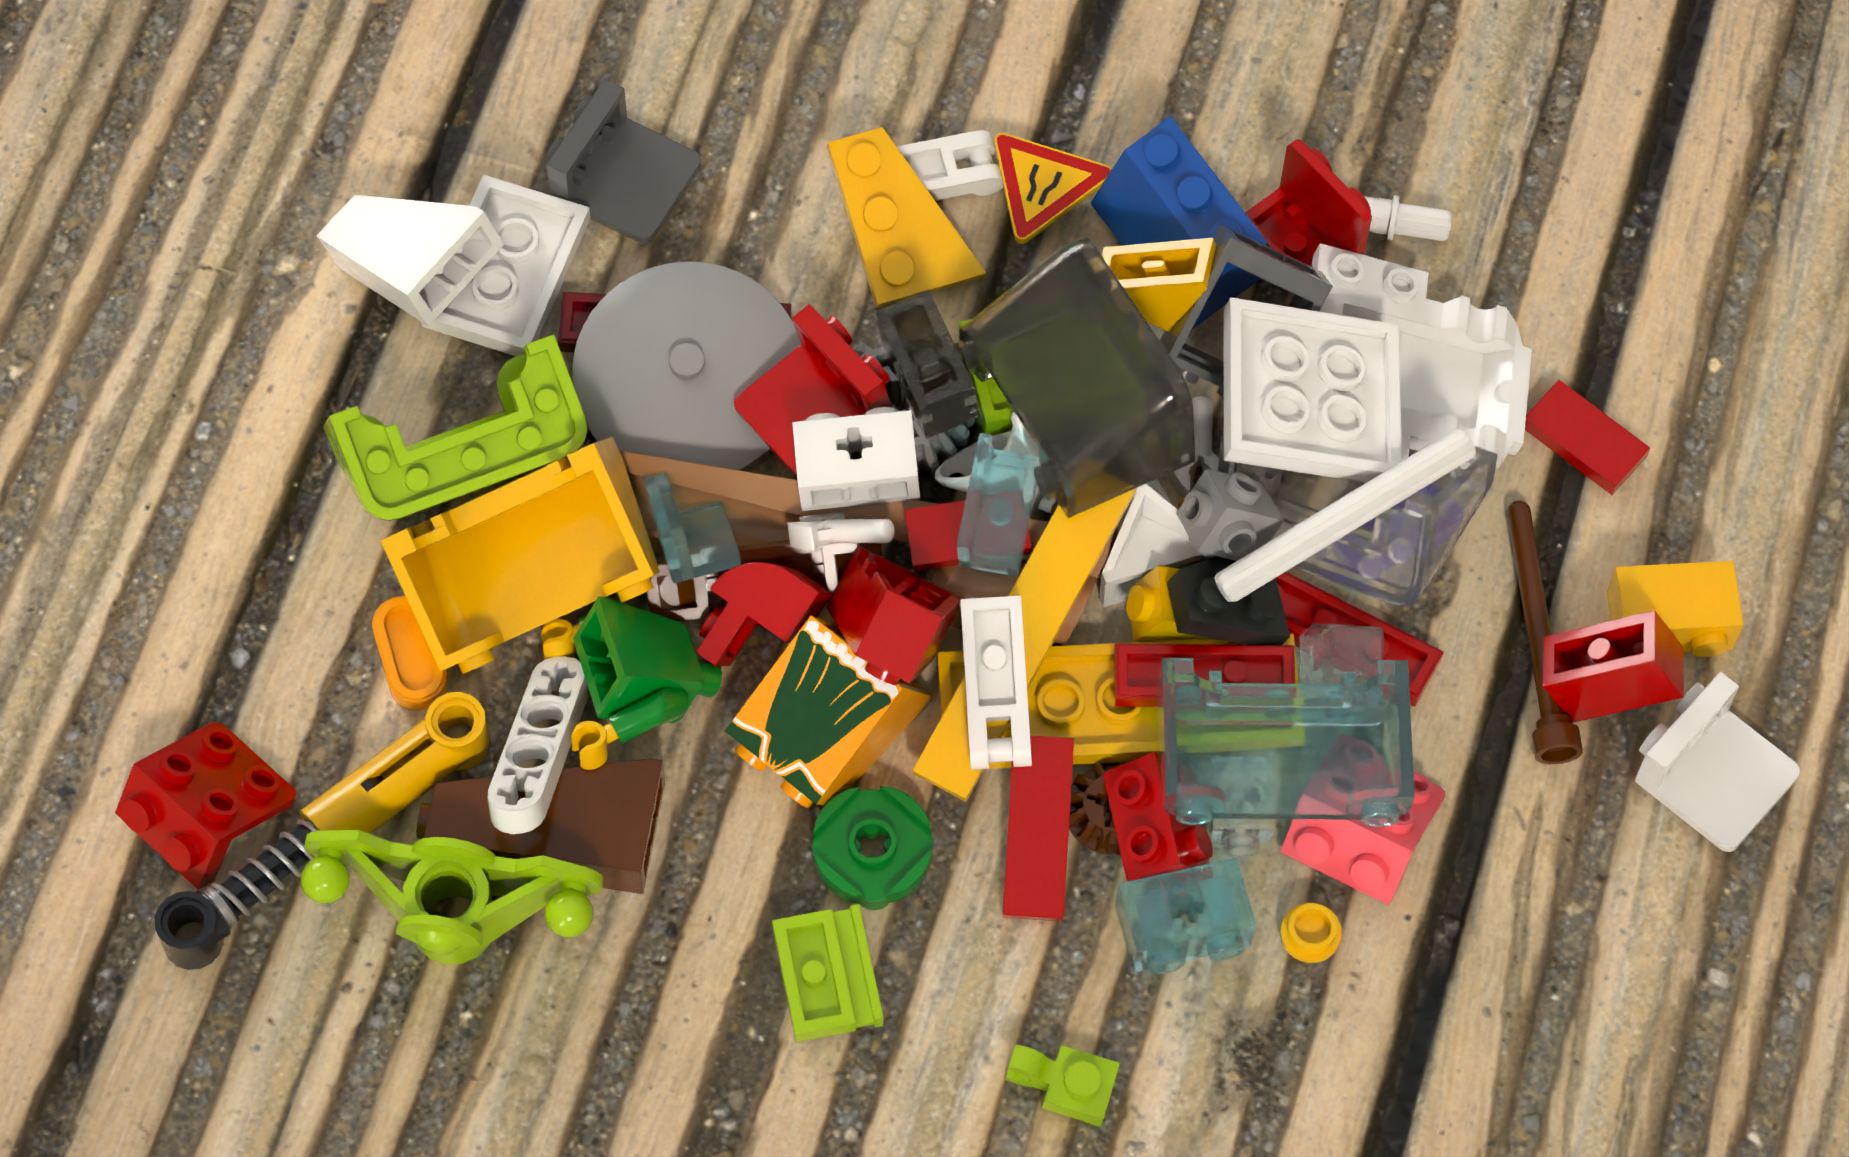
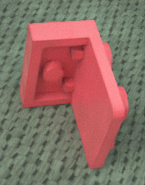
[1280,742,1445,905]

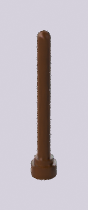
[1507,500,1583,765]

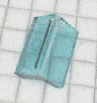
[957,433,1041,577]
[643,473,742,584]

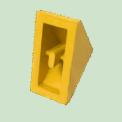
[1093,238,1217,332]

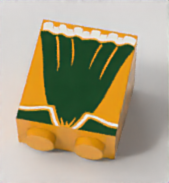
[725,615,933,808]

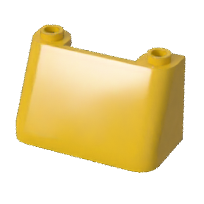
[380,437,660,674]

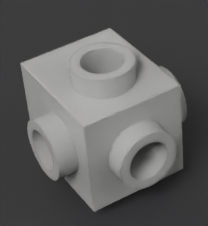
[1176,469,1284,561]

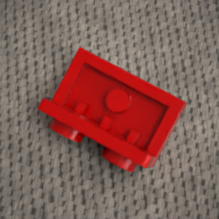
[1103,752,1213,887]

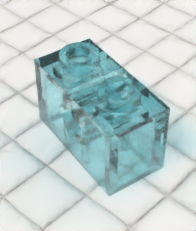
[1115,858,1256,974]

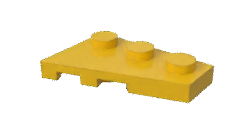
[827,127,987,308]

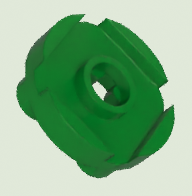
[812,786,933,910]

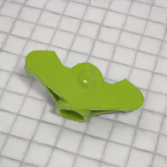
[301,830,604,965]

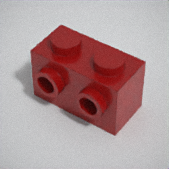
[1543,610,1684,723]

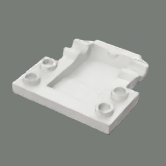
[1312,243,1532,471]

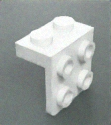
[1635,671,1800,852]

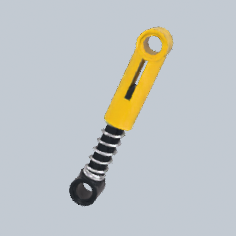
[154,692,490,970]

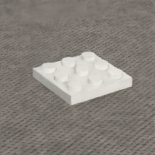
[1223,297,1402,483]

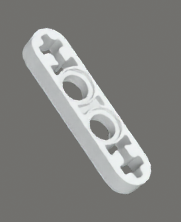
[487,656,588,834]

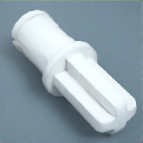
[1364,195,1452,241]

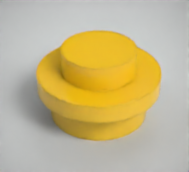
[1280,903,1342,963]

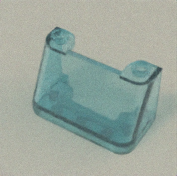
[1156,658,1415,827]

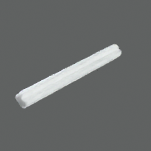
[1214,429,1476,602]

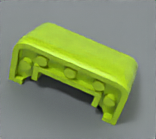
[323,334,587,521]

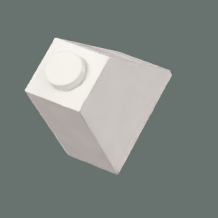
[317,195,505,327]

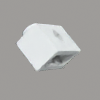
[792,407,920,511]

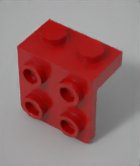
[1245,139,1372,267]
[734,304,893,477]
[115,722,296,890]

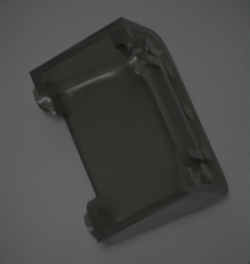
[953,236,1195,518]

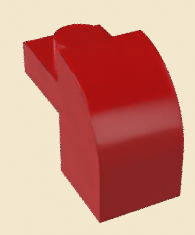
[696,562,833,666]

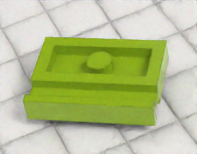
[772,904,884,1042]

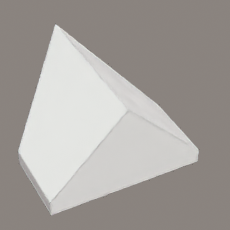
[1099,479,1210,607]

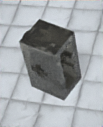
[875,290,980,439]

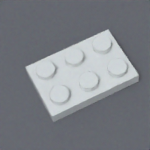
[421,174,591,356]

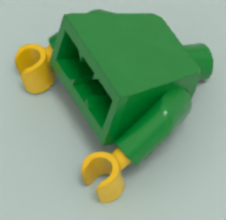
[541,596,722,770]

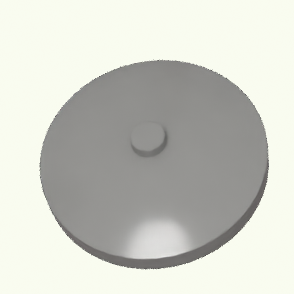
[572,262,801,472]

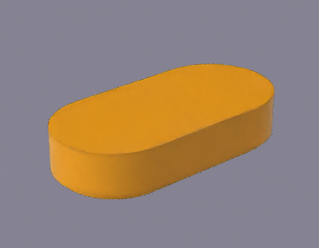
[372,596,449,711]

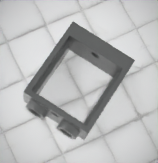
[1157,224,1333,398]

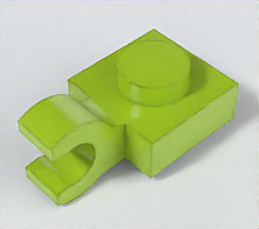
[1005,1045,1120,1127]

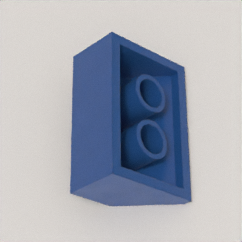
[1091,116,1270,329]

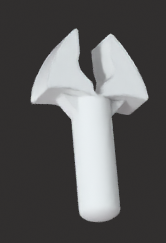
[1167,396,1232,497]
[787,512,895,550]

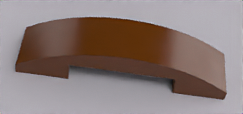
[647,540,883,621]

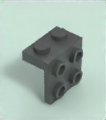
[544,79,701,244]

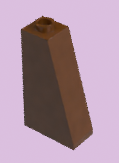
[416,758,665,894]

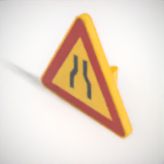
[994,133,1112,244]

